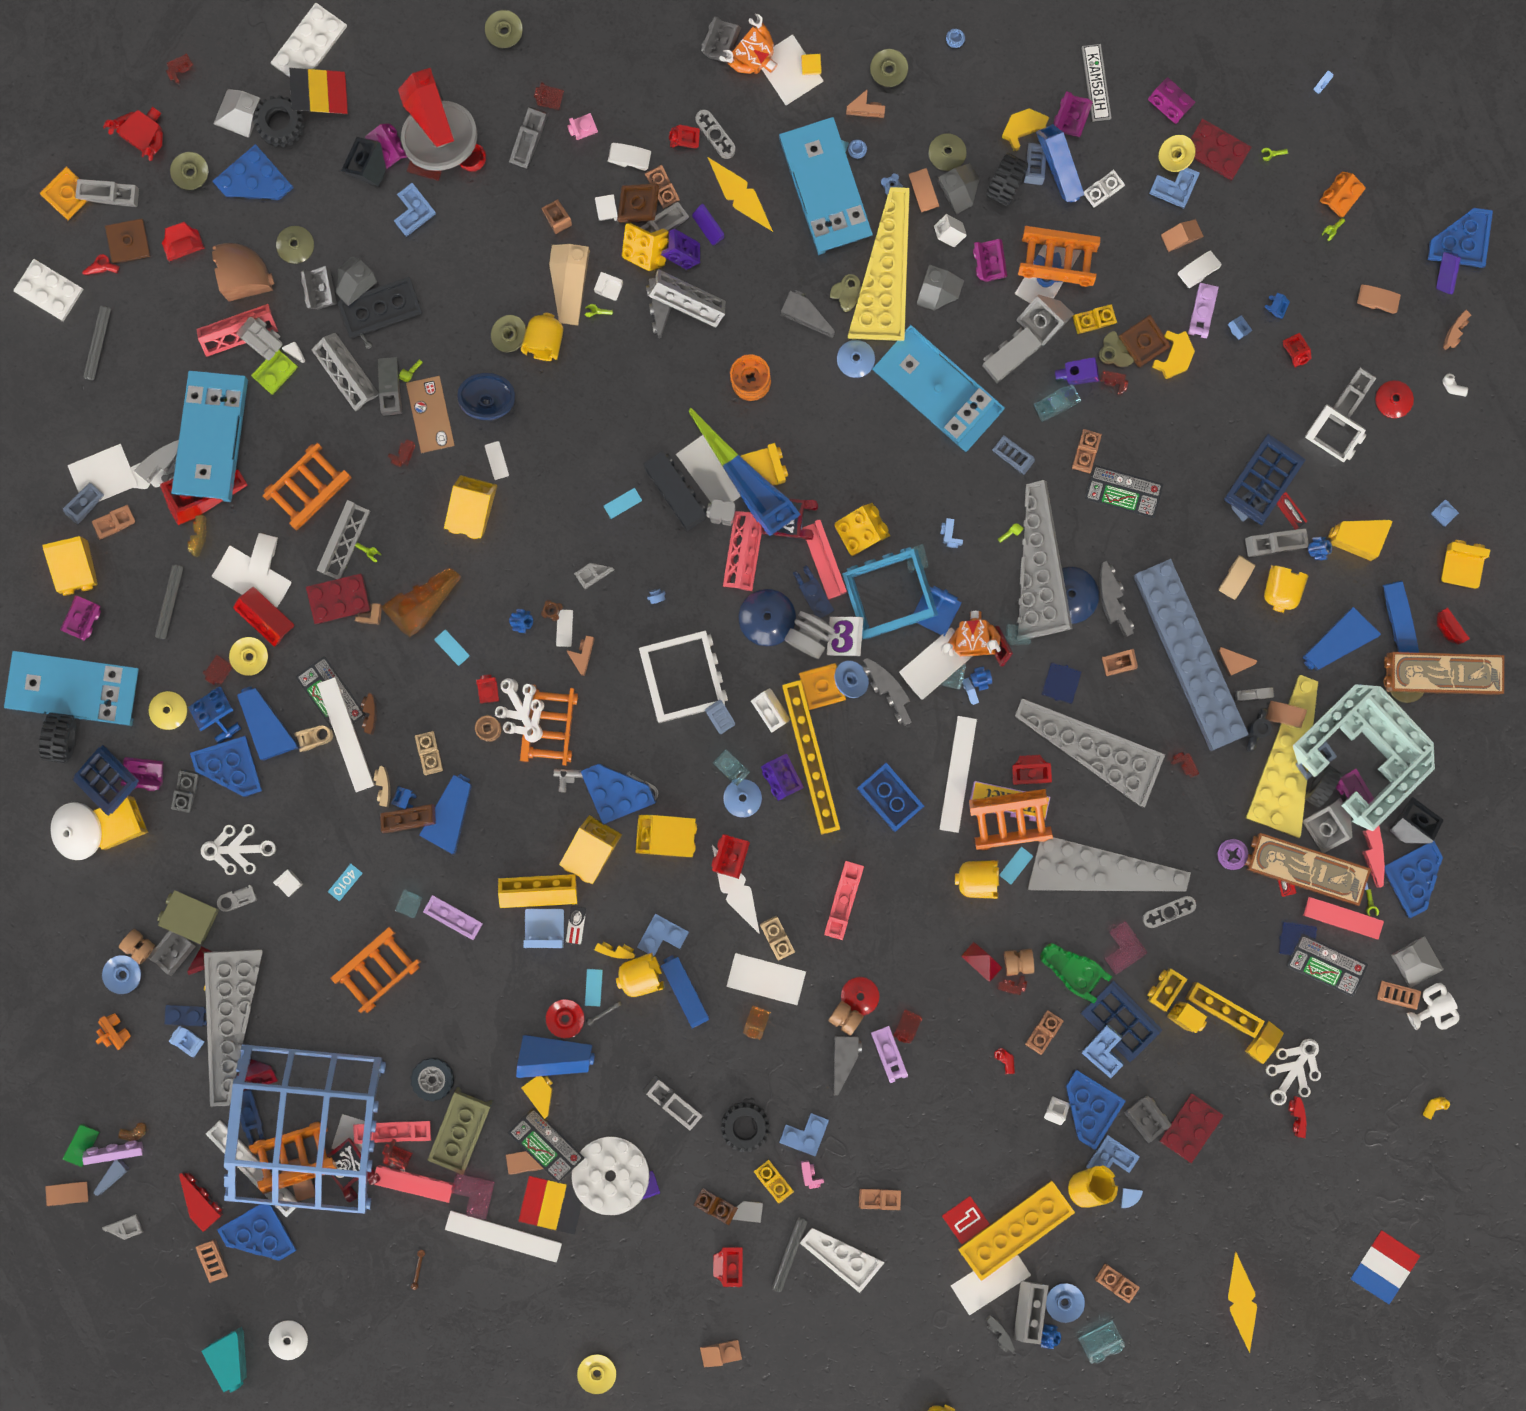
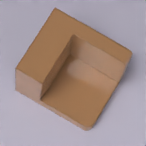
[355,603,382,625]

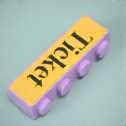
[970,781,1050,822]

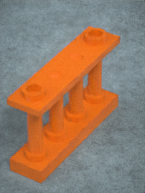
[1018,226,1100,286]
[263,443,352,531]
[520,684,578,766]
[969,789,1053,850]
[331,927,421,1013]
[249,1122,337,1194]

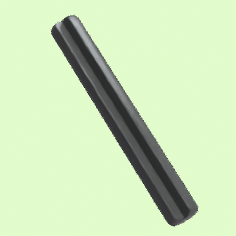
[83,306,111,380]
[155,564,183,639]
[772,1217,807,1292]

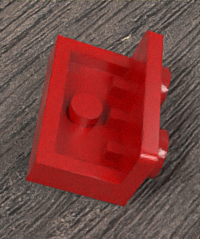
[712,834,750,879]

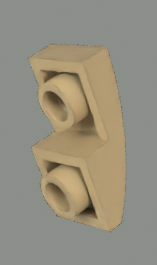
[1218,555,1255,600]
[415,731,443,775]
[374,766,390,807]
[760,915,795,961]

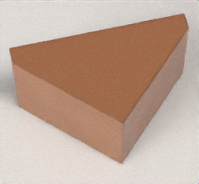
[541,199,572,234]
[1161,219,1204,252]
[1217,647,1257,677]
[1102,649,1138,676]

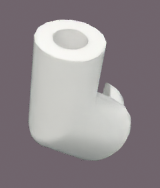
[1443,373,1468,396]

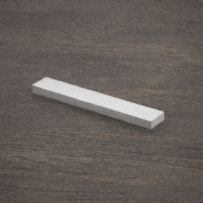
[317,677,375,792]
[939,716,977,833]
[206,1120,300,1217]
[445,1210,562,1262]

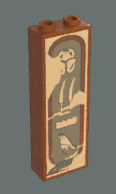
[1384,652,1504,695]
[1245,833,1371,906]

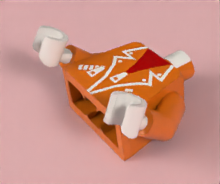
[719,14,778,74]
[941,611,1001,657]

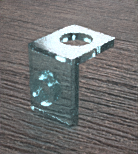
[940,664,966,690]
[713,749,750,786]

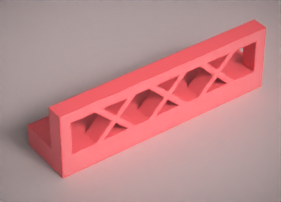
[196,304,278,357]
[723,511,762,591]
[802,520,847,600]
[374,1165,454,1203]

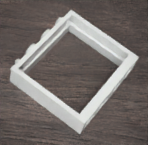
[639,631,728,723]

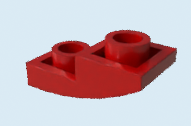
[1288,1096,1307,1138]

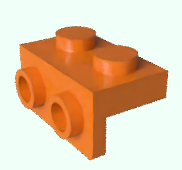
[1320,172,1366,217]

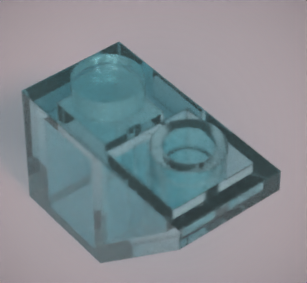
[1034,384,1081,422]

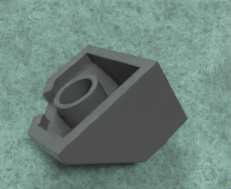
[937,163,980,215]
[335,256,377,306]
[916,265,964,311]

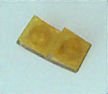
[188,515,207,557]

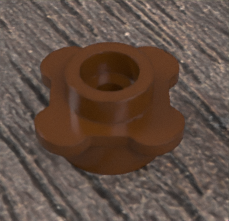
[541,600,563,621]

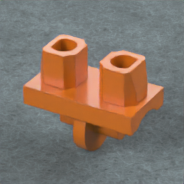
[96,1013,131,1050]

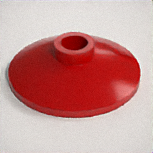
[1375,380,1414,418]
[841,977,879,1015]
[546,999,584,1038]

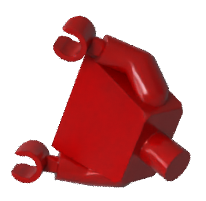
[103,107,163,161]

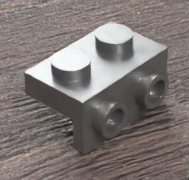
[701,16,741,63]
[301,266,337,310]
[148,931,196,976]
[1124,1095,1171,1143]

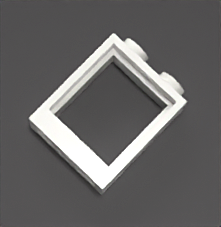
[1305,404,1366,462]

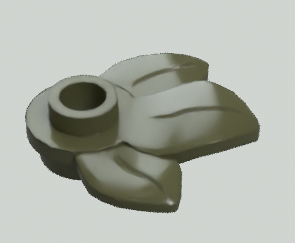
[830,274,862,312]
[1099,331,1134,367]

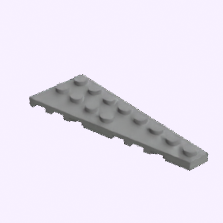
[1017,480,1072,641]
[1015,699,1165,807]
[1027,837,1191,891]
[204,949,262,1107]

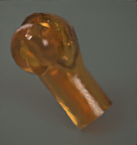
[118,1123,147,1141]

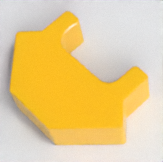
[1002,108,1049,151]
[1152,331,1195,379]

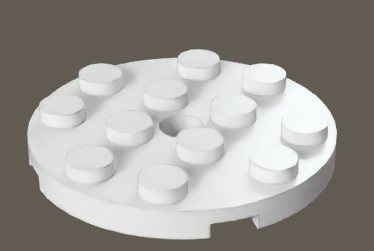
[572,1137,649,1215]

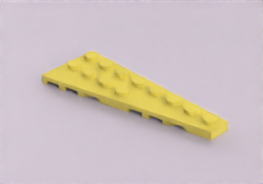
[848,187,909,341]
[1246,675,1318,838]

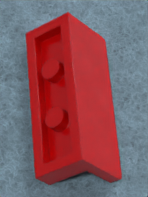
[233,587,294,647]

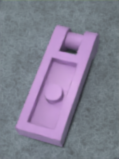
[1188,283,1219,339]
[871,1026,908,1083]

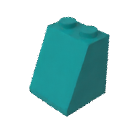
[201,1327,247,1393]

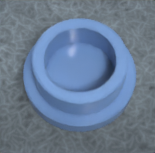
[946,29,965,48]
[848,139,867,159]
[647,588,666,604]

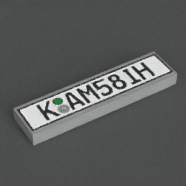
[1081,44,1111,122]

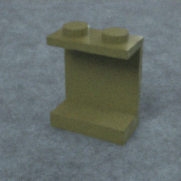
[157,890,219,945]

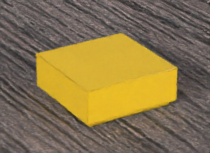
[801,54,821,75]

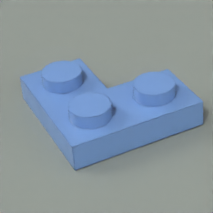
[1149,167,1200,209]
[394,183,436,237]
[637,914,689,957]
[1082,1024,1124,1078]
[779,1113,829,1156]
[1086,1135,1140,1173]

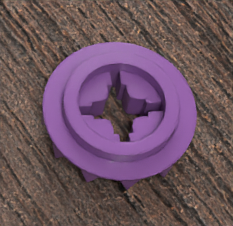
[1217,839,1248,870]

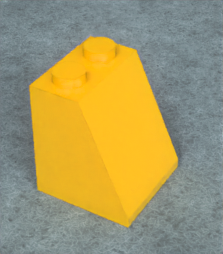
[444,475,497,539]
[1328,520,1393,561]
[42,536,98,596]
[94,796,148,850]
[559,815,622,884]
[635,815,697,857]

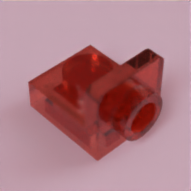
[166,54,193,84]
[534,82,564,110]
[1100,371,1128,396]
[387,439,416,467]
[203,655,233,685]
[1170,752,1199,778]
[997,976,1027,995]
[893,1010,922,1043]

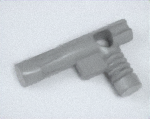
[554,769,583,793]

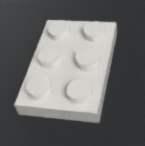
[14,259,83,321]

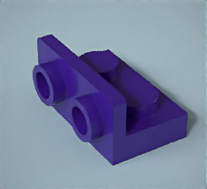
[661,228,700,269]
[761,754,804,801]

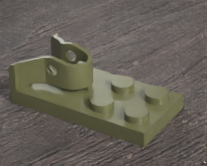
[427,1086,493,1175]

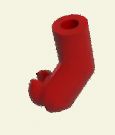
[994,1048,1015,1074]

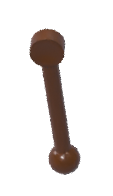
[411,1249,425,1290]

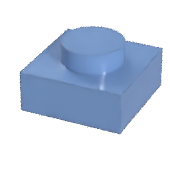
[1227,315,1253,340]
[1431,499,1459,527]

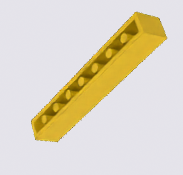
[782,680,840,835]

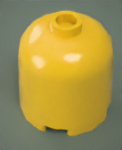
[521,313,563,361]
[1264,565,1308,613]
[955,861,999,899]
[616,952,664,997]
[1068,1165,1118,1208]

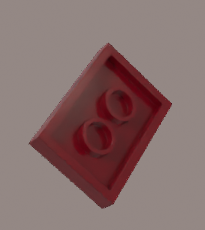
[1191,119,1251,181]
[306,574,371,624]
[1159,1093,1224,1163]

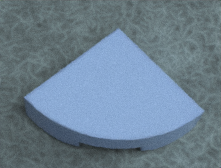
[1313,71,1333,94]
[962,678,979,705]
[1121,1188,1143,1208]

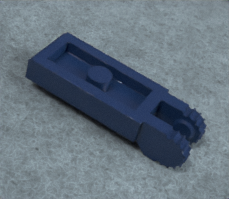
[793,565,834,618]
[164,1005,207,1026]
[240,1089,266,1145]

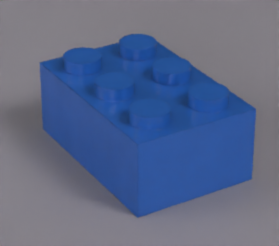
[857,763,924,832]

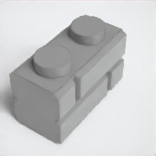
[236,317,283,361]
[707,499,735,526]

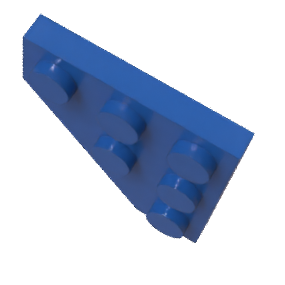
[213,144,293,200]
[1427,208,1493,268]
[190,736,263,797]
[580,763,656,824]
[1384,841,1443,918]
[1066,1070,1125,1150]
[217,1204,297,1261]

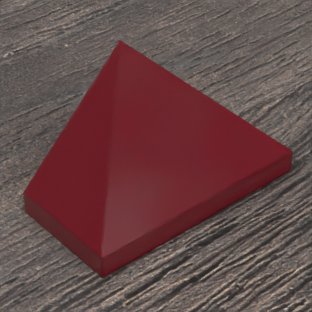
[994,626,1013,667]
[961,942,1002,982]
[187,946,214,975]
[235,1059,278,1091]

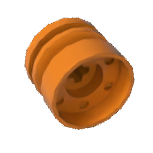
[730,354,771,401]

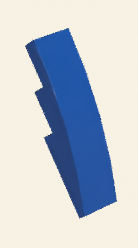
[1383,580,1419,653]

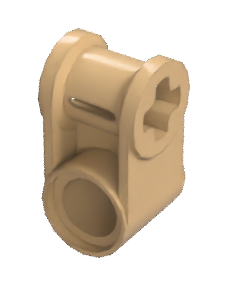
[294,725,333,752]

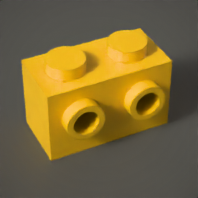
[1147,968,1187,1012]

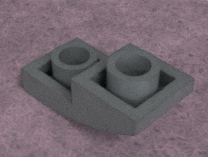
[171,769,200,813]
[985,1314,1015,1353]

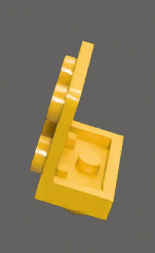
[622,223,669,271]
[740,443,788,486]
[835,503,890,556]
[1441,540,1490,589]

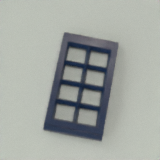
[1224,434,1306,526]

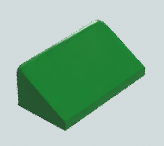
[63,1124,100,1167]

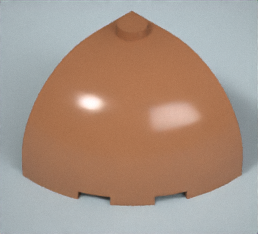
[212,243,275,302]

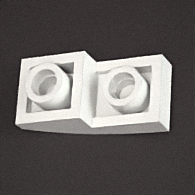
[608,143,651,171]
[1084,170,1125,208]
[1178,251,1222,288]
[248,533,278,576]

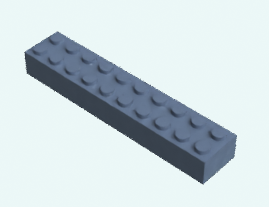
[1133,559,1249,751]

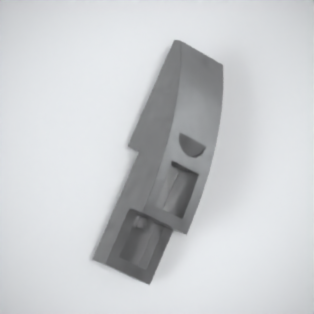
[1099,561,1135,637]
[862,658,912,726]

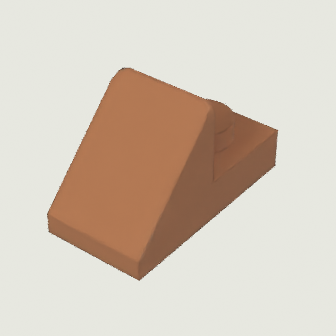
[846,90,885,118]
[567,636,594,676]
[700,1339,742,1367]

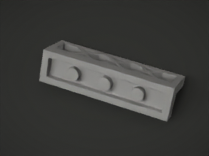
[649,269,726,328]
[312,333,379,411]
[317,500,370,579]

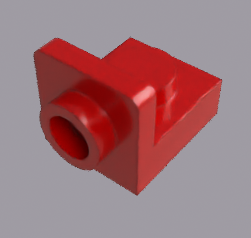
[669,125,700,149]
[1283,332,1311,367]
[476,675,500,704]

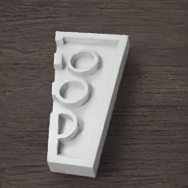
[800,1228,884,1293]

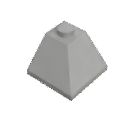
[213,89,263,138]
[1016,295,1074,346]
[1303,798,1352,853]
[1391,936,1444,988]

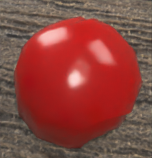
[459,144,486,172]

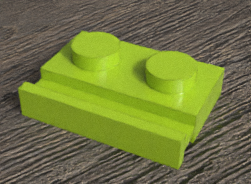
[251,350,298,395]

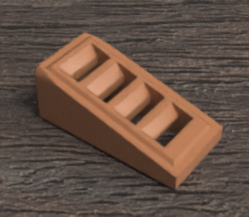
[1377,981,1421,1010]
[196,1239,228,1283]

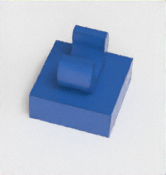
[1265,293,1290,319]
[391,786,417,809]

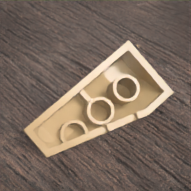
[549,244,590,326]

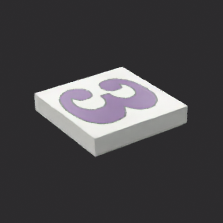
[827,617,863,656]

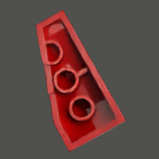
[398,68,454,147]
[160,470,247,525]

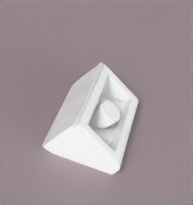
[751,688,791,733]

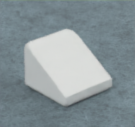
[282,342,305,363]
[1044,1096,1070,1125]

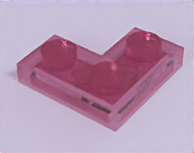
[1105,921,1147,975]
[452,1173,495,1220]

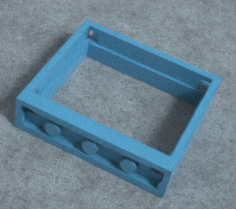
[842,547,938,639]

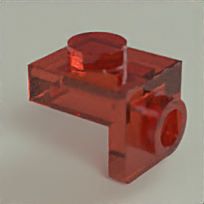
[382,1139,412,1172]

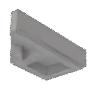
[574,563,614,589]
[733,1201,763,1223]
[102,1214,143,1240]

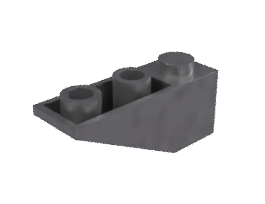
[646,278,671,338]
[378,357,402,416]

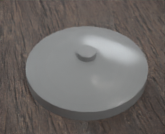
[401,101,477,171]

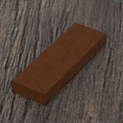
[380,804,436,833]

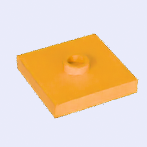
[40,166,87,220]
[799,663,846,710]

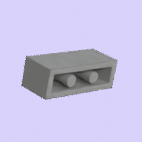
[982,327,1042,383]
[1013,1281,1048,1344]

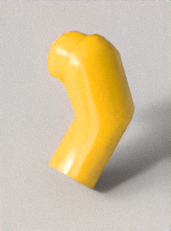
[1423,1097,1450,1119]

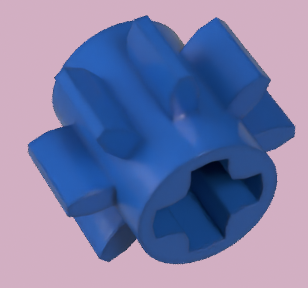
[1308,536,1332,560]
[509,609,533,633]
[970,666,992,691]
[1041,1324,1061,1349]

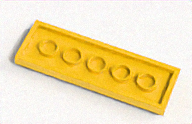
[958,1180,1075,1281]

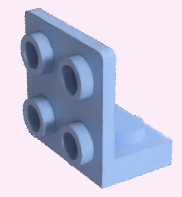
[524,909,564,948]

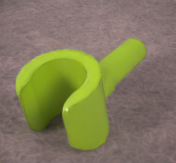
[1261,148,1288,161]
[1322,218,1345,241]
[585,304,613,317]
[399,359,423,382]
[998,524,1023,543]
[355,542,381,562]
[1365,889,1379,916]

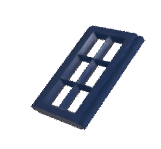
[73,745,139,816]
[1081,981,1162,1062]

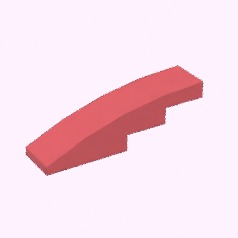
[1362,826,1385,888]
[1303,897,1384,940]

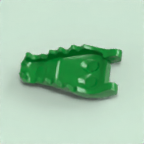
[1040,943,1112,1004]

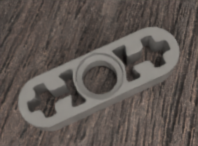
[696,110,735,159]
[1142,896,1196,928]

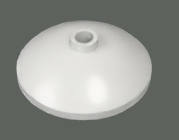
[51,802,102,860]

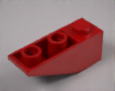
[179,1171,223,1232]

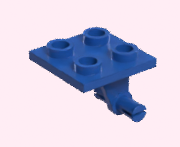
[913,586,962,637]
[188,686,241,744]

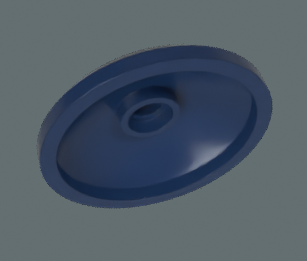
[457,373,515,420]
[1062,567,1099,624]
[739,589,796,646]

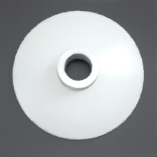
[269,1320,308,1360]

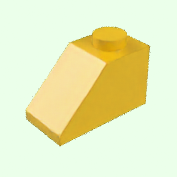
[1245,1021,1284,1064]
[522,1076,553,1119]

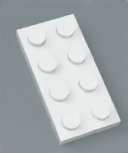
[271,3,347,78]

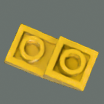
[1072,304,1117,334]
[594,941,636,959]
[754,1160,794,1203]

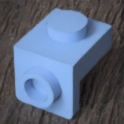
[940,518,963,548]
[169,1026,205,1058]

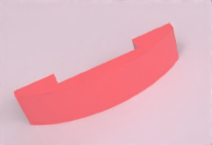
[824,861,864,940]
[353,1121,431,1144]

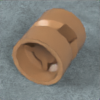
[475,716,502,742]
[119,928,156,965]
[1004,949,1034,976]
[828,1001,864,1036]

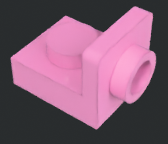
[567,113,598,140]
[801,1160,824,1189]

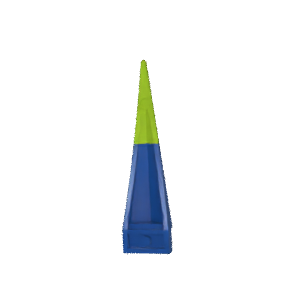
[689,408,800,536]

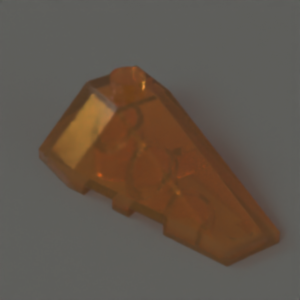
[382,568,461,637]

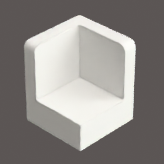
[595,194,618,221]
[934,214,967,247]
[594,272,623,301]
[273,870,303,897]

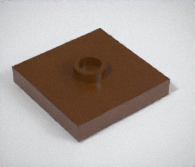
[617,183,659,223]
[105,219,151,264]
[1118,315,1171,367]

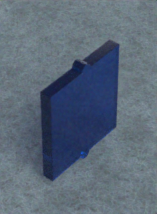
[1042,663,1082,704]
[1279,922,1317,955]

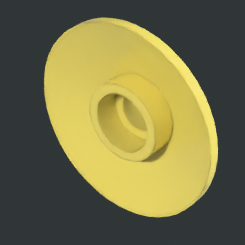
[1159,135,1195,172]
[229,637,268,676]
[149,691,187,730]
[577,1355,616,1394]

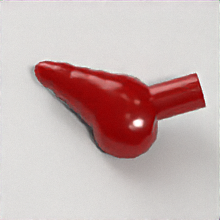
[82,254,119,275]

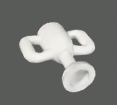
[1407,983,1459,1030]

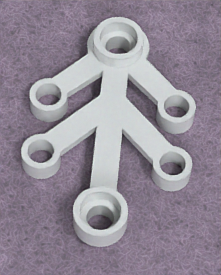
[495,678,544,742]
[201,824,276,875]
[1266,1039,1321,1105]

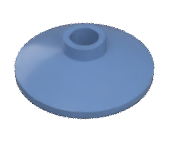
[837,340,875,378]
[834,661,869,698]
[724,779,762,817]
[102,955,141,994]
[1046,1283,1085,1323]

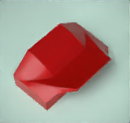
[162,222,205,261]
[1437,607,1470,645]
[1012,755,1052,785]
[713,1247,743,1287]

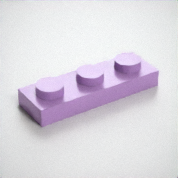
[423,895,483,940]
[82,1140,143,1165]

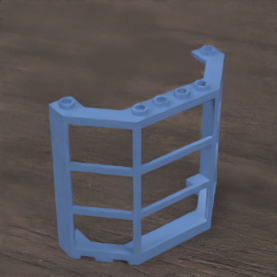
[224,1044,386,1214]

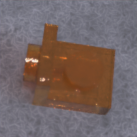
[743,1006,770,1039]

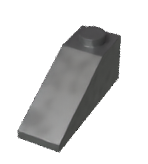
[781,290,835,338]
[834,1036,862,1095]

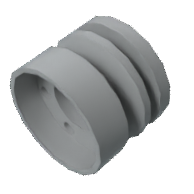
[784,611,835,659]

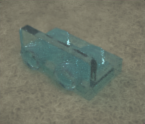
[1078,1321,1125,1364]

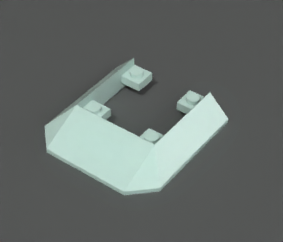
[1293,684,1435,831]

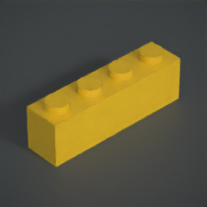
[498,874,577,908]
[1185,982,1265,1038]
[1167,1001,1207,1033]

